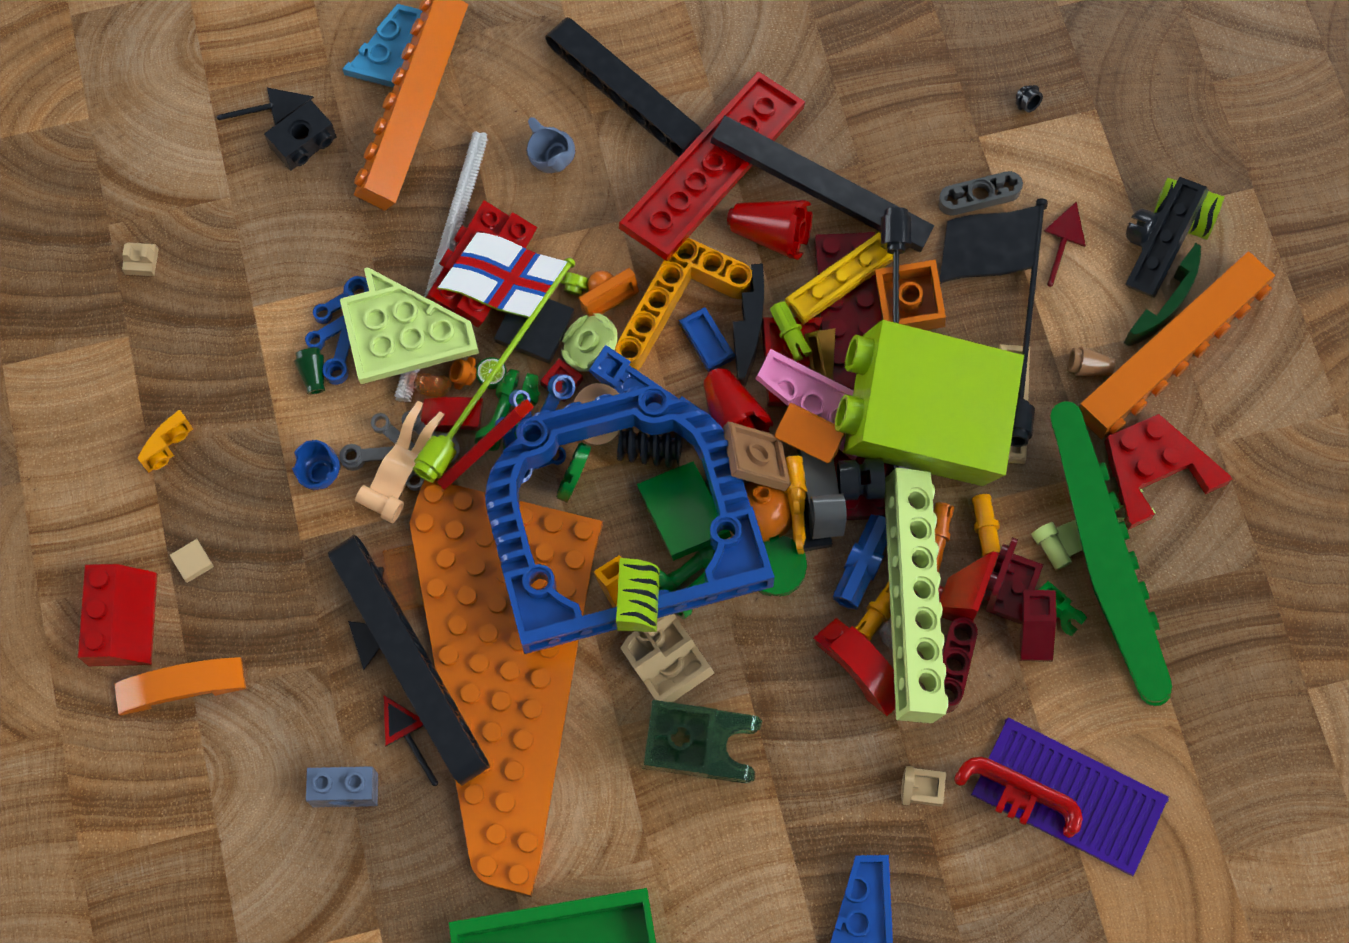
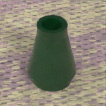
[294,348,325,395]

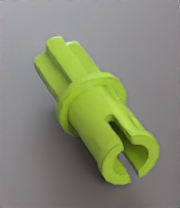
[770,301,812,361]

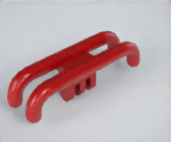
[954,757,1083,838]

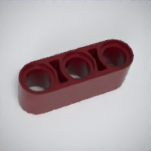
[942,617,978,713]

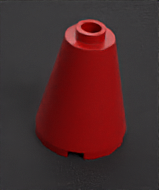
[727,200,813,260]
[703,368,773,434]

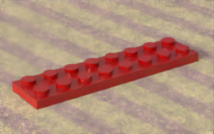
[619,71,805,261]

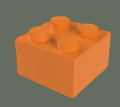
[875,259,946,330]

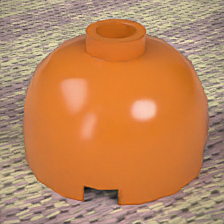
[744,481,792,542]

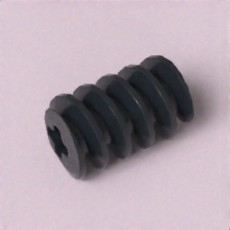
[617,427,683,468]

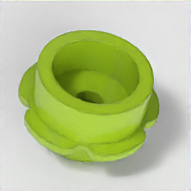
[560,272,588,296]

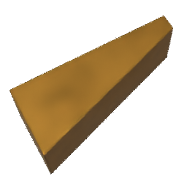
[805,329,835,380]

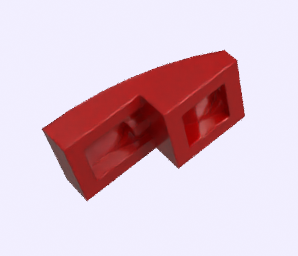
[421,397,484,432]

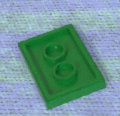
[637,461,731,561]

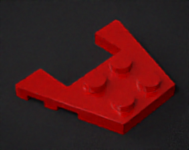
[1104,414,1232,530]

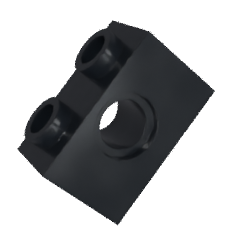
[264,100,337,171]

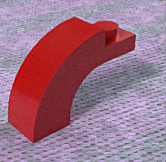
[813,618,896,716]

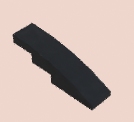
[733,263,764,387]

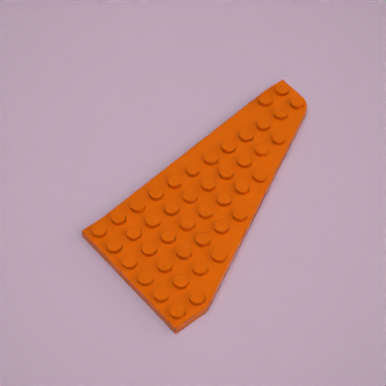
[409,480,603,897]

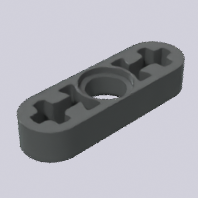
[938,171,1023,216]

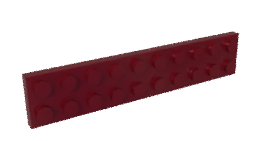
[815,232,893,520]

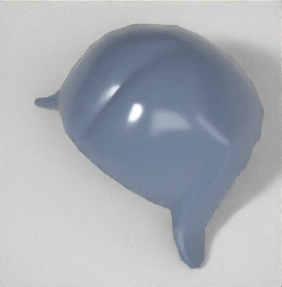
[526,117,576,174]

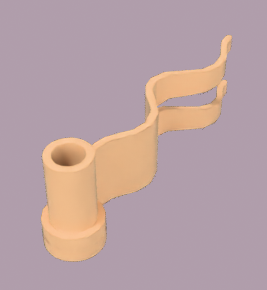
[355,401,445,524]

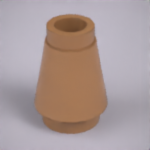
[1067,346,1115,376]

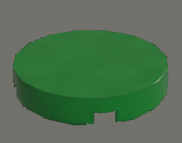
[556,442,591,503]
[758,535,807,597]

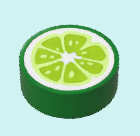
[476,357,507,389]

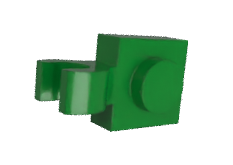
[1038,581,1087,636]

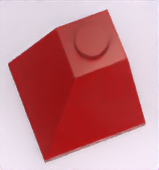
[938,551,999,621]

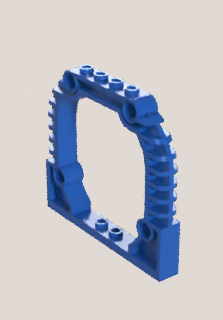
[485,386,774,654]

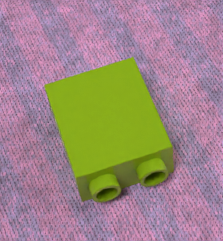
[835,320,1024,486]

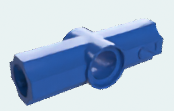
[833,514,887,610]

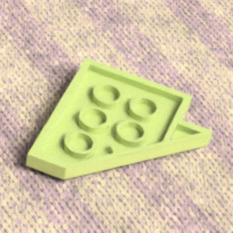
[340,268,479,384]

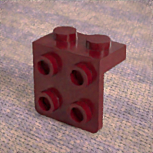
[983,537,1044,625]

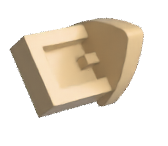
[901,766,946,807]

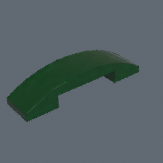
[1124,243,1201,346]

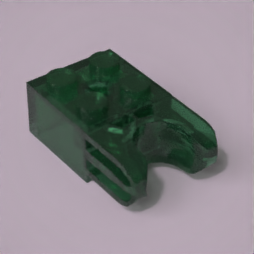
[642,700,762,784]

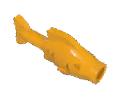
[784,456,807,554]

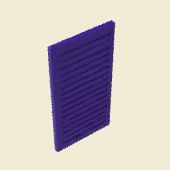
[971,717,1169,877]

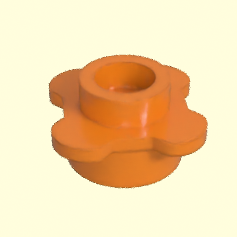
[449,357,477,390]

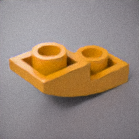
[137,410,193,473]

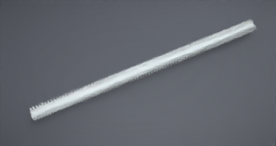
[394,131,488,402]

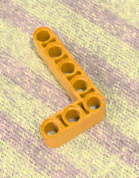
[616,238,752,371]

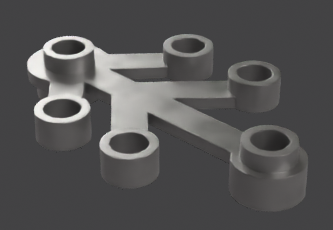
[339,411,460,491]

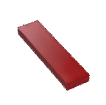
[437,399,534,490]

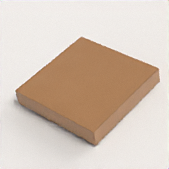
[723,421,791,491]

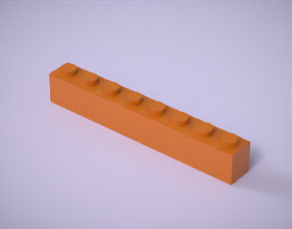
[354,0,469,211]
[1079,251,1275,440]

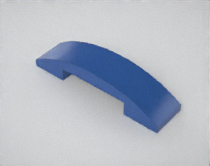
[588,345,702,410]

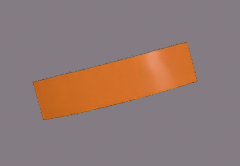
[114,657,246,715]

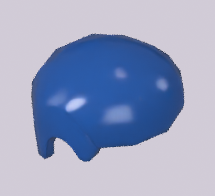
[292,440,340,491]

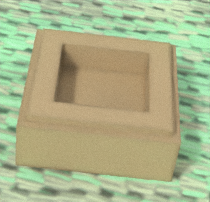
[170,539,214,583]

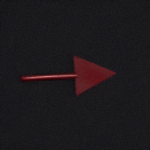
[1044,202,1086,287]

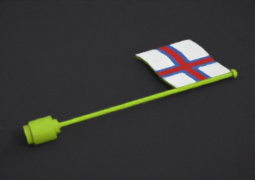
[413,232,575,483]

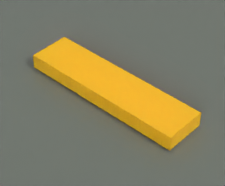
[785,232,893,324]

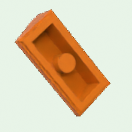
[774,403,845,463]

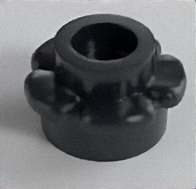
[1016,85,1043,112]

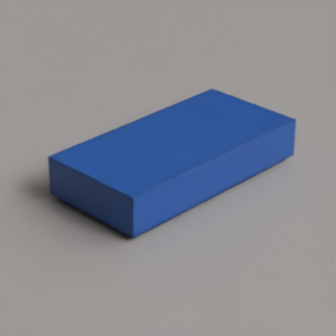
[679,307,735,373]

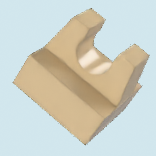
[122,243,159,276]

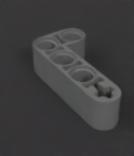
[797,449,847,539]

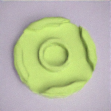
[561,313,618,371]

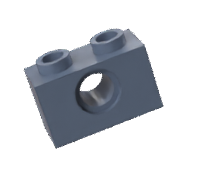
[306,766,378,807]

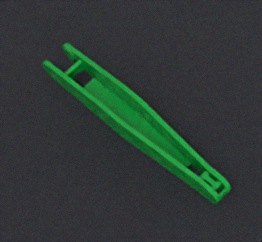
[1050,401,1172,707]

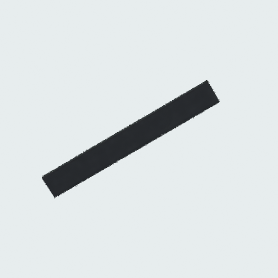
[710,115,935,252]

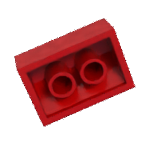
[78,564,158,667]

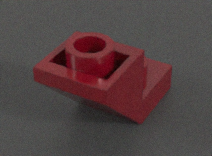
[1020,589,1056,662]

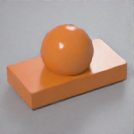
[579,267,639,317]

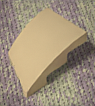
[621,614,714,709]

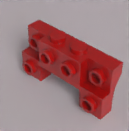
[425,200,538,328]

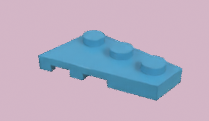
[342,4,422,88]

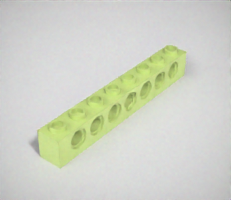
[885,468,948,723]

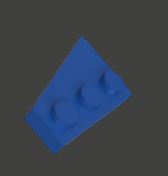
[830,855,893,943]

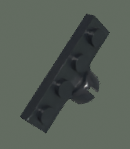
[1126,177,1209,298]

